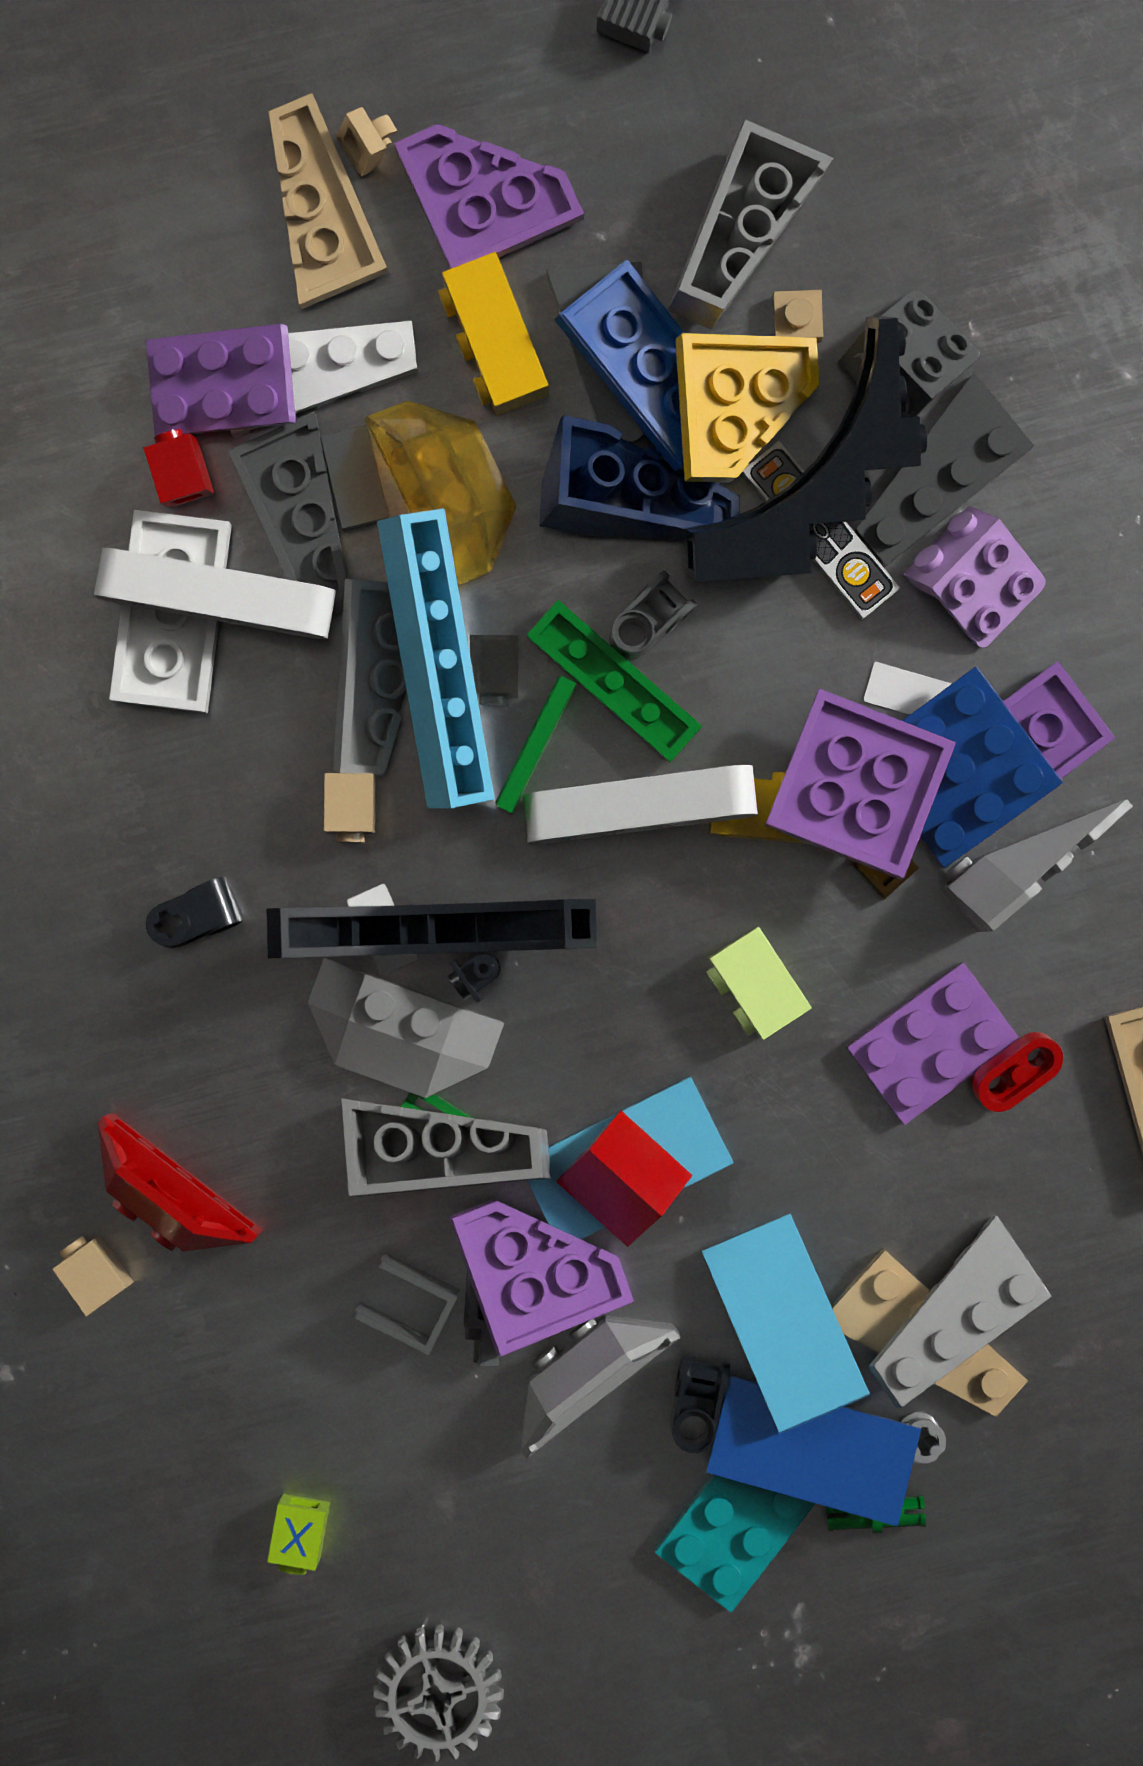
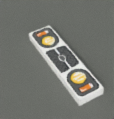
[741,441,900,620]

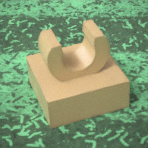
[336,107,397,177]

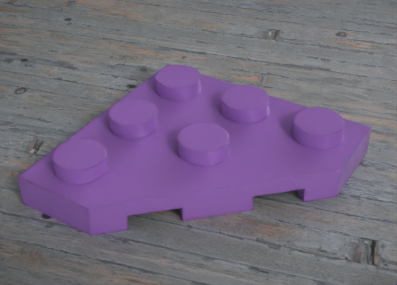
[394,124,584,269]
[448,1199,634,1356]

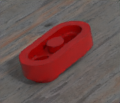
[972,1032,1063,1112]

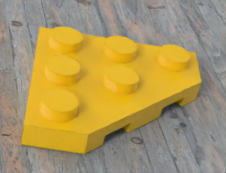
[675,333,820,482]

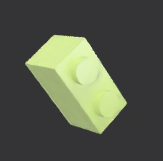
[706,927,812,1040]

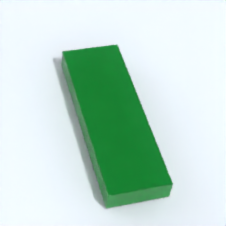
[495,676,576,815]

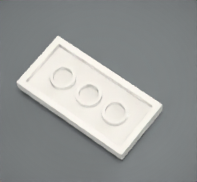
[109,510,232,714]

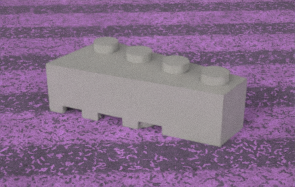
[667,119,834,329]
[341,1098,551,1197]

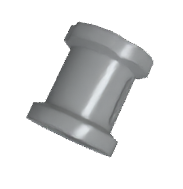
[900,1411,946,1464]

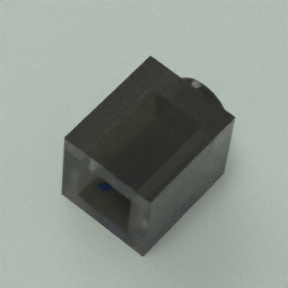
[470,635,519,706]

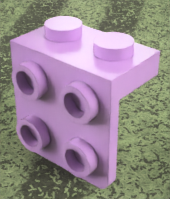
[903,506,1046,648]

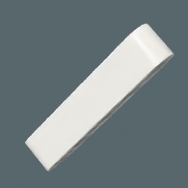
[93,548,336,639]
[523,765,758,844]

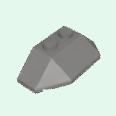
[308,958,504,1098]
[520,1315,680,1459]

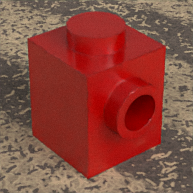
[143,429,215,508]

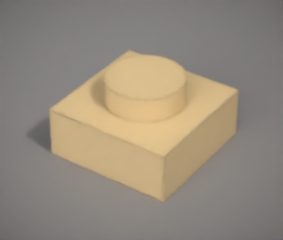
[772,290,823,342]

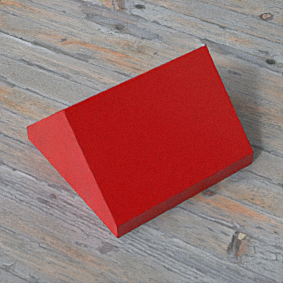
[556,1110,693,1247]

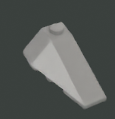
[940,799,1133,932]

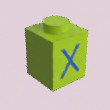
[267,1494,330,1575]

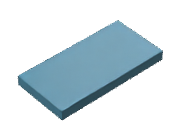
[528,1076,734,1239]
[702,1214,870,1434]

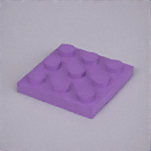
[765,688,956,880]

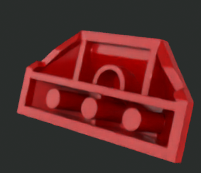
[98,1113,263,1252]

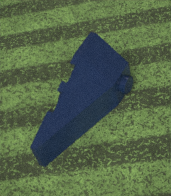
[539,415,740,540]

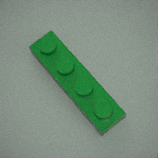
[526,600,702,763]

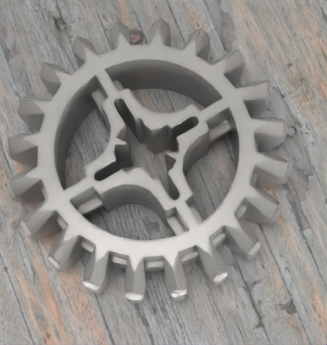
[372,1625,504,1763]

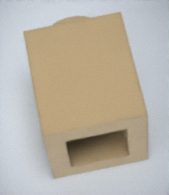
[324,773,377,843]
[52,1235,134,1317]

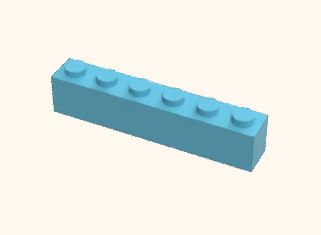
[377,508,495,808]

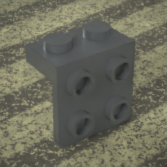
[838,289,980,416]

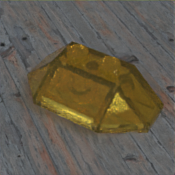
[364,401,516,586]

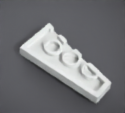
[231,321,418,438]

